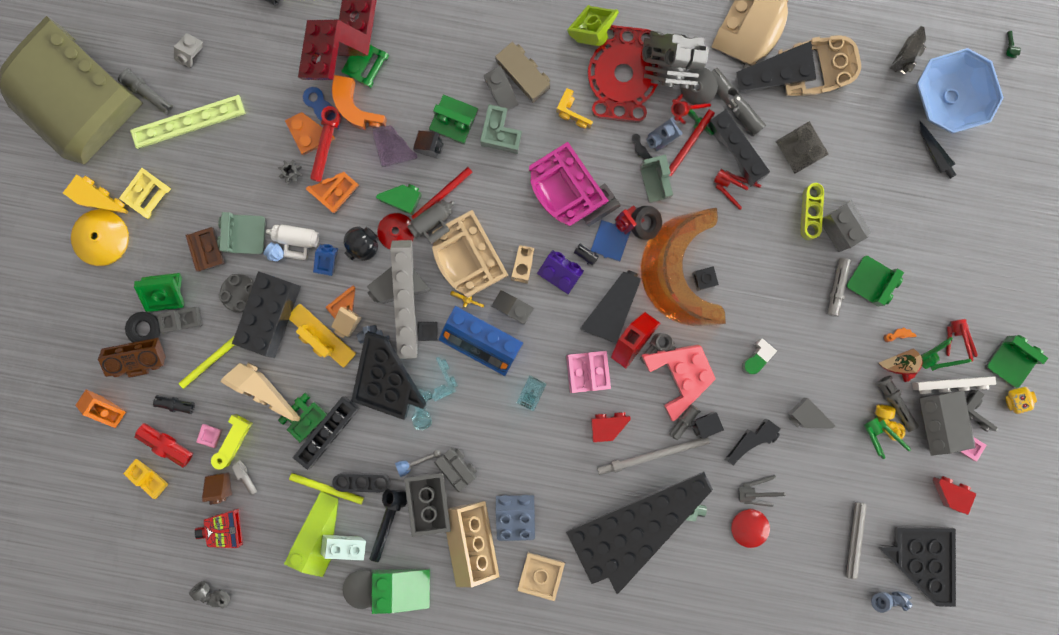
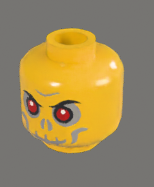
[1005,387,1037,414]

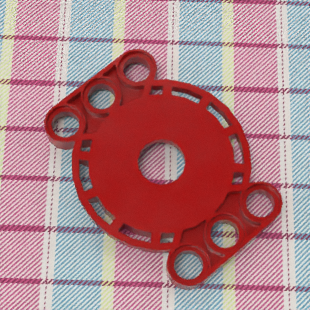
[588,25,658,123]

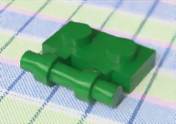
[278,392,327,443]

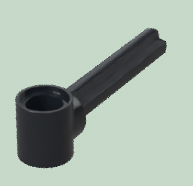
[369,489,407,563]

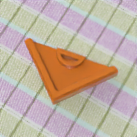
[325,285,356,319]

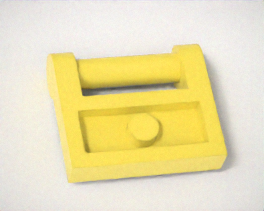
[119,168,171,219]

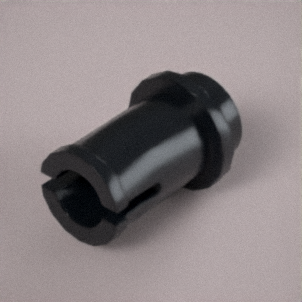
[574,243,599,266]

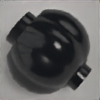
[344,226,378,261]

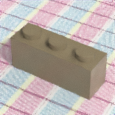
[495,41,550,103]

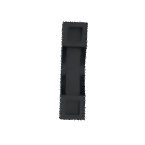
[707,110,770,187]

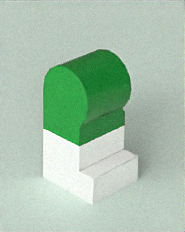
[742,338,777,374]

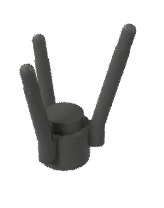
[738,475,786,507]

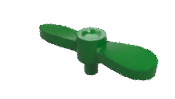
[688,109,714,136]

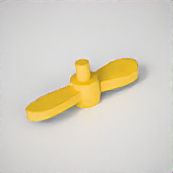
[450,291,484,308]

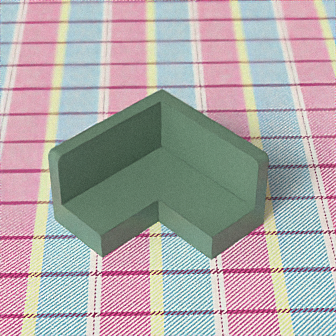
[480,104,522,154]
[640,154,673,203]

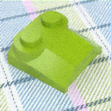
[567,5,619,46]

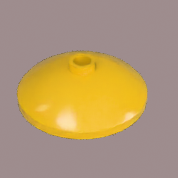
[71,209,129,266]

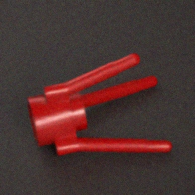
[671,94,711,125]
[713,169,761,210]
[946,319,978,362]

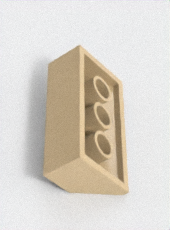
[446,501,500,587]

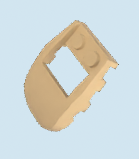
[778,35,861,96]

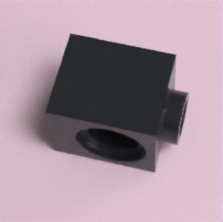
[692,266,719,291]
[692,412,724,439]

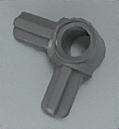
[640,333,676,364]

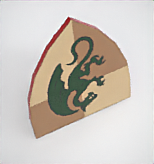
[879,348,923,382]

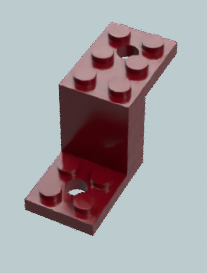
[298,0,377,80]

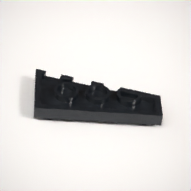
[736,41,816,92]

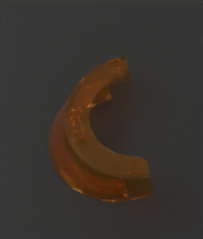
[641,208,726,326]

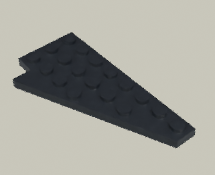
[566,472,713,594]

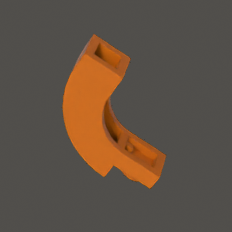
[332,75,387,130]

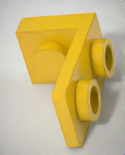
[556,88,593,129]

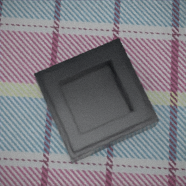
[418,322,438,341]

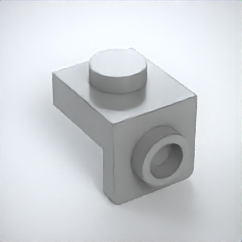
[174,33,203,68]

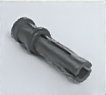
[118,68,173,114]
[876,375,919,432]

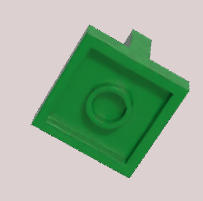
[429,94,479,144]
[134,273,185,312]

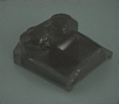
[890,26,927,74]
[776,121,829,174]

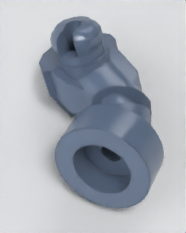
[871,591,912,613]

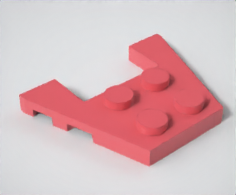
[641,345,715,421]

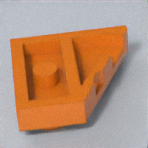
[285,112,335,155]
[306,172,359,214]

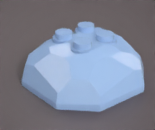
[916,48,1004,134]

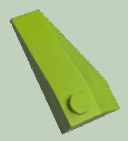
[284,491,339,577]

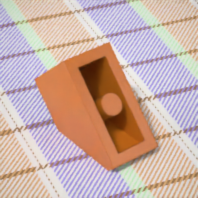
[75,389,126,428]

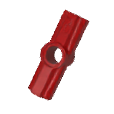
[134,423,194,468]

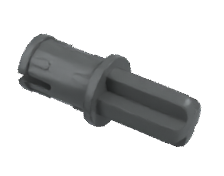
[669,404,701,440]

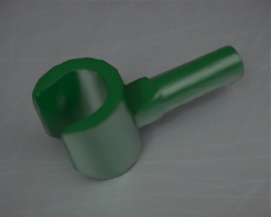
[1006,31,1021,58]

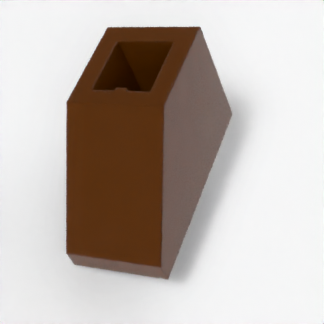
[202,472,232,505]

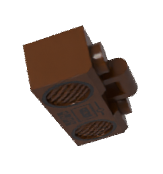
[98,338,166,378]

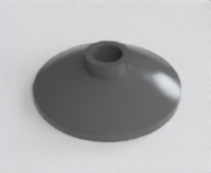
[680,67,718,105]

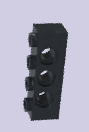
[292,396,360,470]

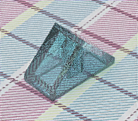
[516,376,546,411]

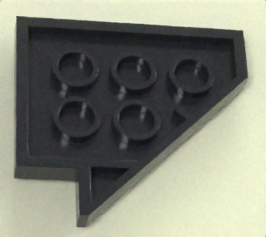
[351,331,426,420]
[879,527,956,607]

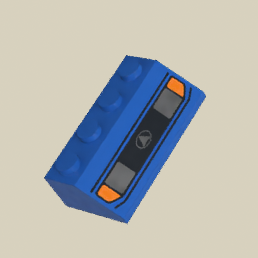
[438,306,523,376]

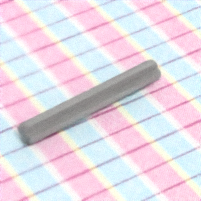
[846,502,867,579]

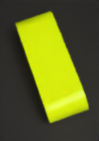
[800,183,824,240]

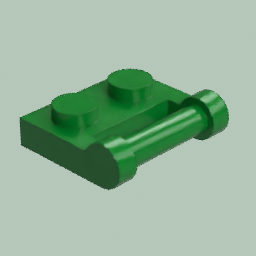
[341,45,390,88]

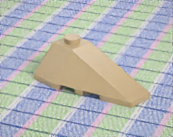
[220,362,300,421]

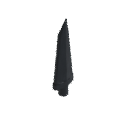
[920,121,957,179]

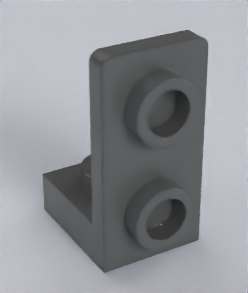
[966,390,998,432]

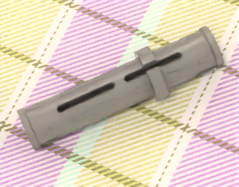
[827,258,852,317]

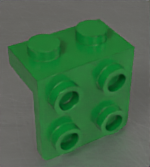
[846,256,904,307]
[987,335,1048,388]

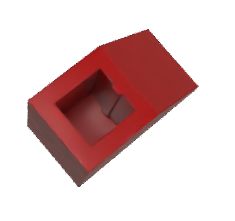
[591,412,631,442]
[933,476,977,515]

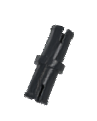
[153,395,195,414]

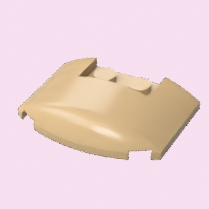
[712,0,788,66]
[432,210,509,297]

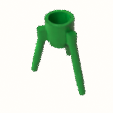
[921,337,972,371]
[864,418,911,459]

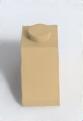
[331,307,362,338]

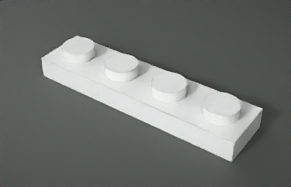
[912,377,996,394]

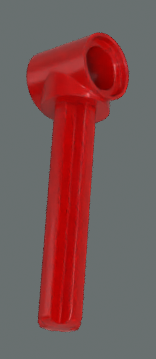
[310,106,341,182]

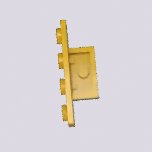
[289,304,356,368]

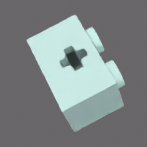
[321,535,366,560]

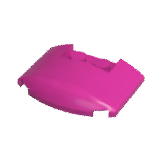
[529,142,609,226]

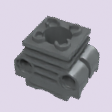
[642,31,709,88]

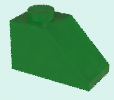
[376,184,422,215]

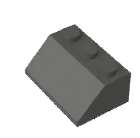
[919,390,976,456]
[404,473,451,537]

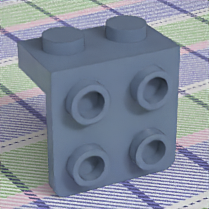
[496,495,535,541]

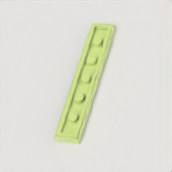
[130,95,246,149]

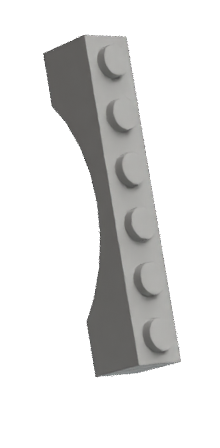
[390,240,418,359]

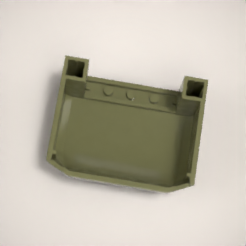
[0,16,143,165]

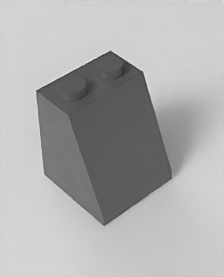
[822,200,872,252]
[367,266,431,304]

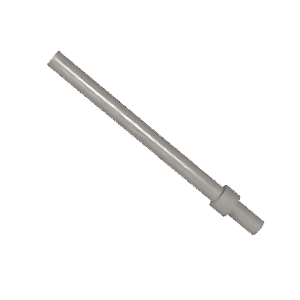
[597,437,710,475]

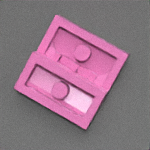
[566,351,611,393]

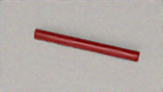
[669,109,715,177]
[411,167,473,219]

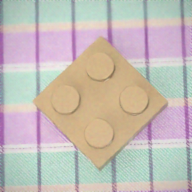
[517,552,565,601]

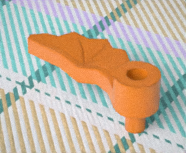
[884,327,917,342]

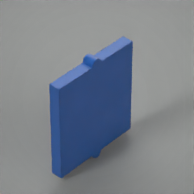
[591,220,631,262]

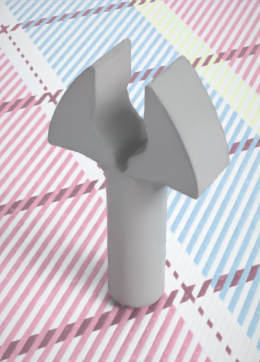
[232,460,257,495]

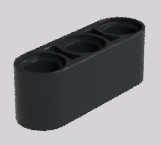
[332,472,391,493]

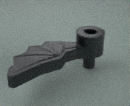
[632,134,653,159]

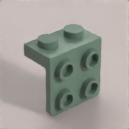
[217,212,265,254]

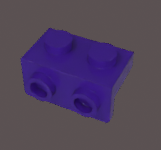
[537,250,584,294]

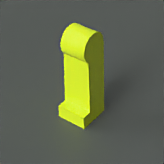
[211,414,253,470]

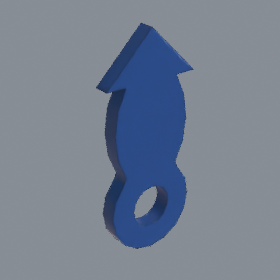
[303,87,341,129]

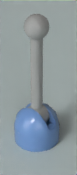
[395,450,441,477]

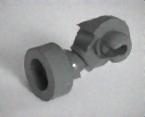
[189,581,230,609]

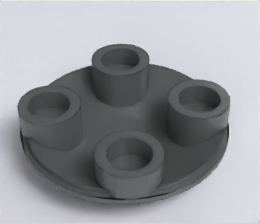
[219,274,254,312]
[342,569,372,609]

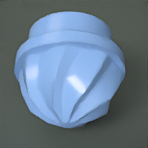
[264,242,284,261]

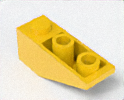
[63,175,128,214]

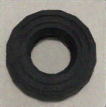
[631,206,662,240]
[125,311,160,343]

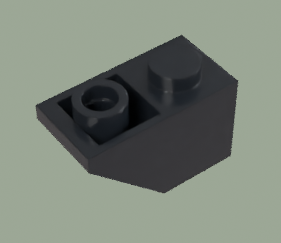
[413,130,444,159]

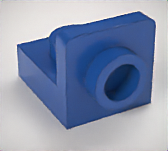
[313,244,338,276]

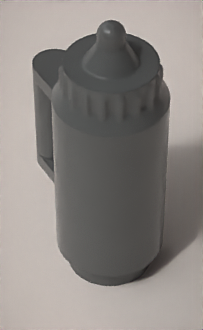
[407,200,454,244]

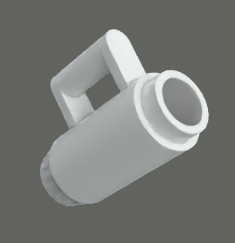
[266,224,319,261]

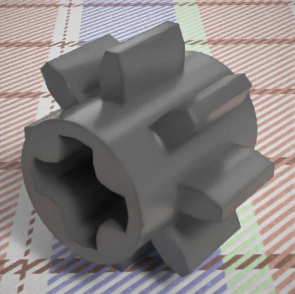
[278,160,303,184]

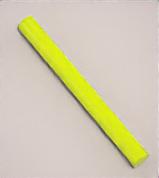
[178,335,235,389]
[289,473,364,505]

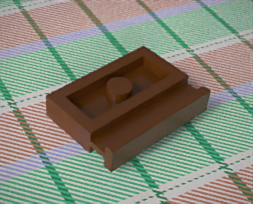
[185,227,225,272]

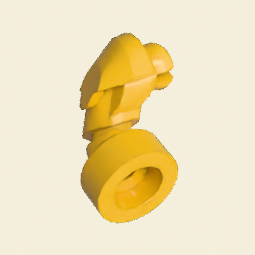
[875,404,905,441]

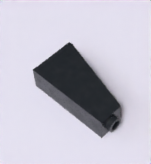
[580,270,642,344]

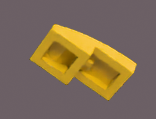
[123,459,168,499]

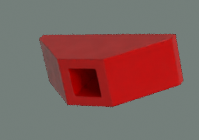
[611,312,661,369]

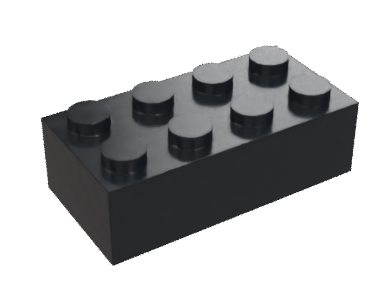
[232,271,301,358]

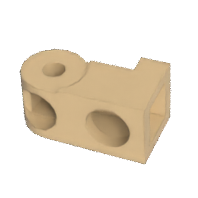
[511,245,534,284]

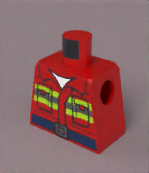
[195,509,243,548]

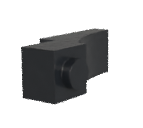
[724,419,781,466]

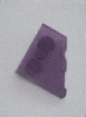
[372,125,418,167]

